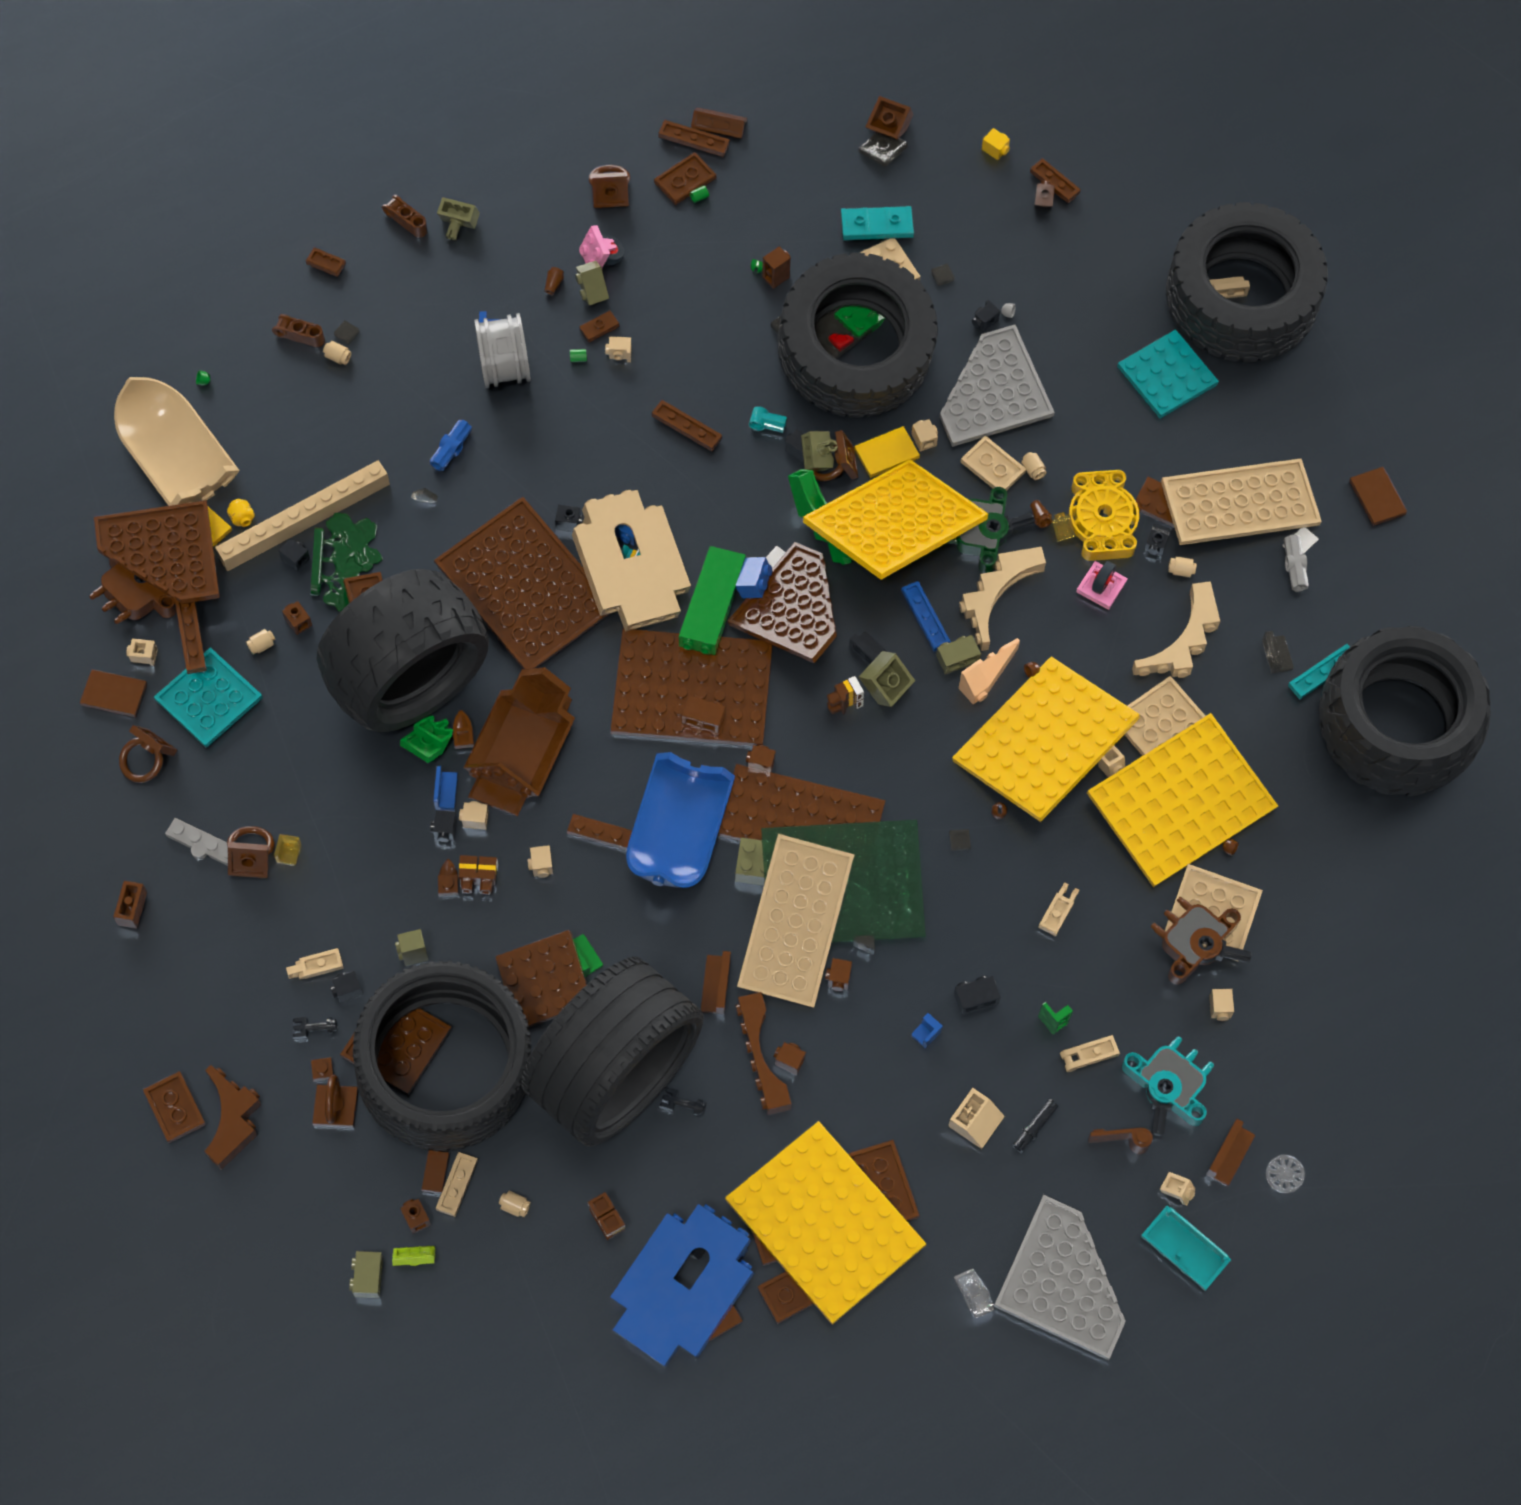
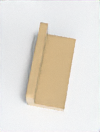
[1209,276,1250,298]

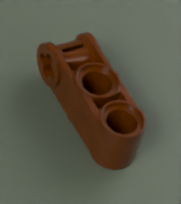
[381,195,428,238]
[272,314,325,347]

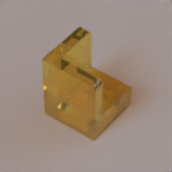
[274,834,301,866]

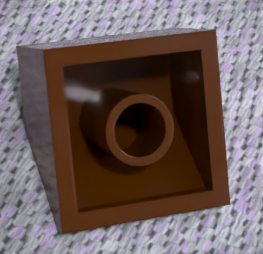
[865,96,913,139]

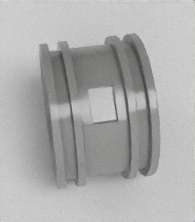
[474,313,531,388]

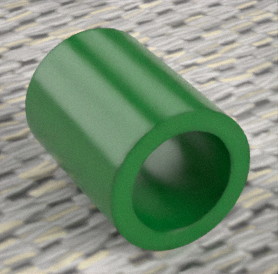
[690,186,709,203]
[570,349,587,362]

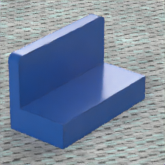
[433,766,458,811]

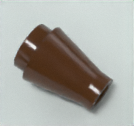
[544,267,564,295]
[1030,500,1052,528]

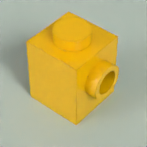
[982,128,1010,160]

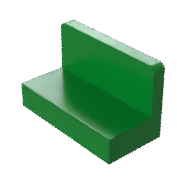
[574,934,603,977]
[1038,1002,1073,1035]

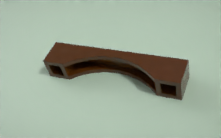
[735,992,792,1115]

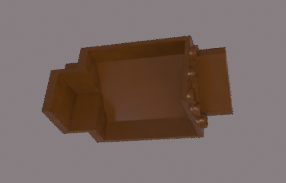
[464,667,575,817]

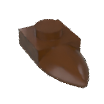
[453,710,474,749]
[438,859,459,896]

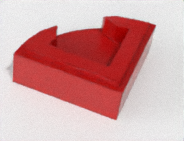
[828,334,854,352]

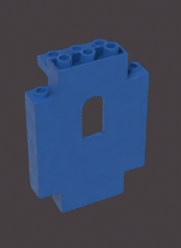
[610,1204,754,1367]

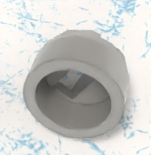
[1001,303,1016,318]

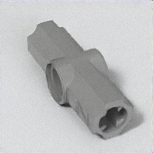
[1284,535,1309,592]

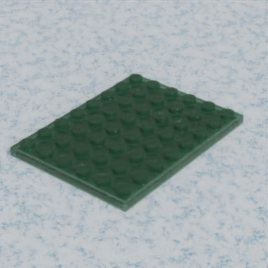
[761,820,926,943]

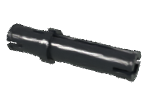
[1012,1099,1058,1153]

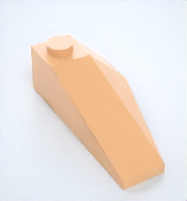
[959,638,1020,704]

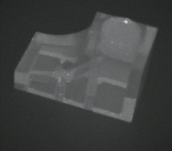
[954,1268,994,1318]

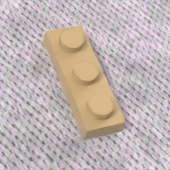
[436,1152,478,1217]

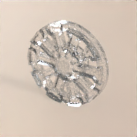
[1266,1155,1305,1193]

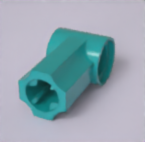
[749,406,787,433]

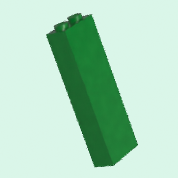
[679,546,746,655]

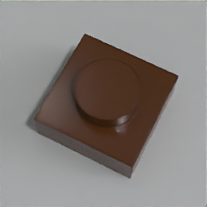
[311,1057,334,1082]

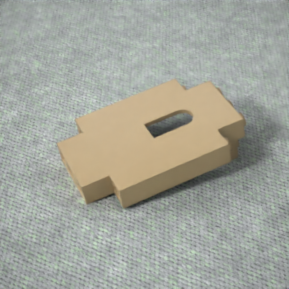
[572,490,691,632]

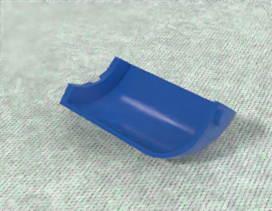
[626,752,735,888]

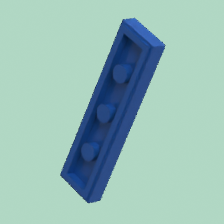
[901,581,951,652]

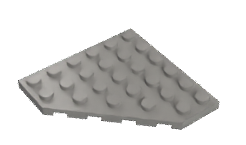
[940,325,1055,447]
[994,1195,1126,1360]

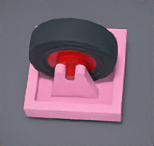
[579,226,624,269]
[1076,561,1128,610]

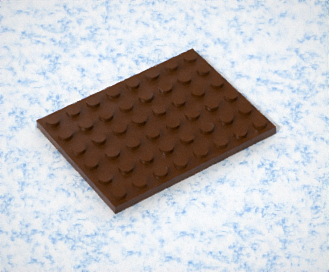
[434,497,611,669]
[611,629,772,746]

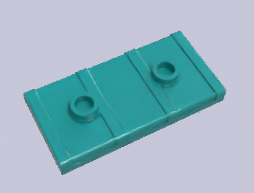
[841,206,914,240]
[1141,1205,1232,1291]

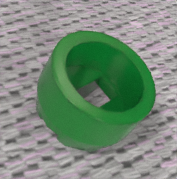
[750,259,763,273]
[196,370,211,386]

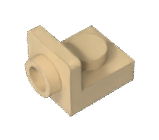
[1160,1172,1195,1205]

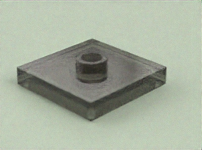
[859,132,908,167]

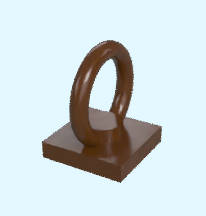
[589,165,630,208]
[813,430,859,481]
[119,725,178,783]
[227,826,274,878]
[312,1075,358,1128]

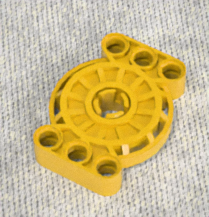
[1069,470,1139,561]

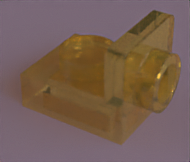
[1052,512,1076,541]

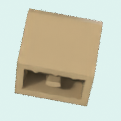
[948,1088,1005,1149]

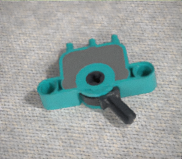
[1122,1036,1214,1136]

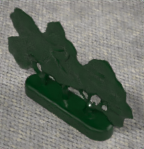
[311,513,383,612]

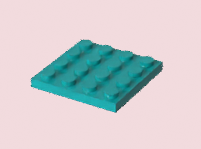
[1117,329,1219,419]
[154,647,263,748]

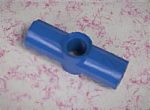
[430,420,472,471]

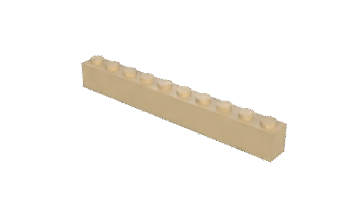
[215,460,390,572]

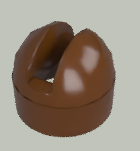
[1024,662,1040,678]
[991,802,1007,819]
[1222,839,1239,856]

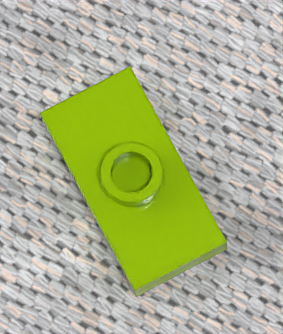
[392,1246,435,1266]

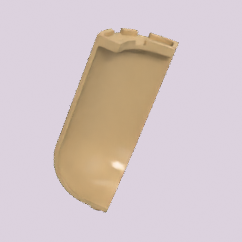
[114,377,240,506]

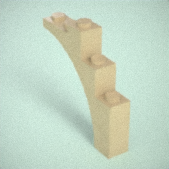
[959,547,1046,651]
[1132,581,1220,678]

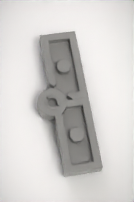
[165,818,228,866]

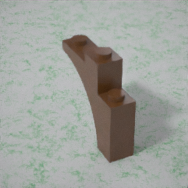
[204,1065,261,1170]

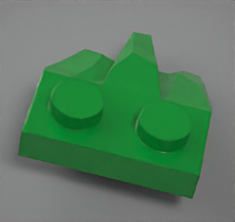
[834,306,885,340]
[400,716,454,763]

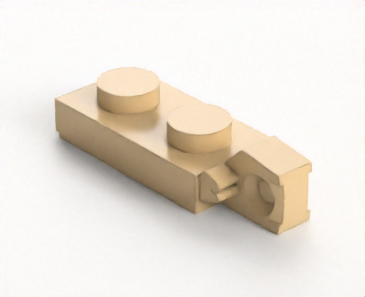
[286,948,344,979]

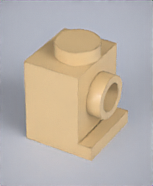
[605,337,632,362]
[127,639,158,666]

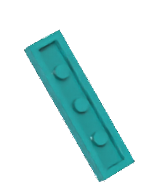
[1288,644,1350,699]

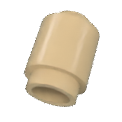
[323,341,352,365]
[1021,452,1047,480]
[1168,557,1196,577]
[246,629,276,655]
[499,1190,531,1217]

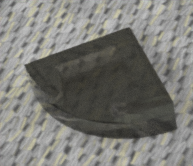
[411,488,438,503]

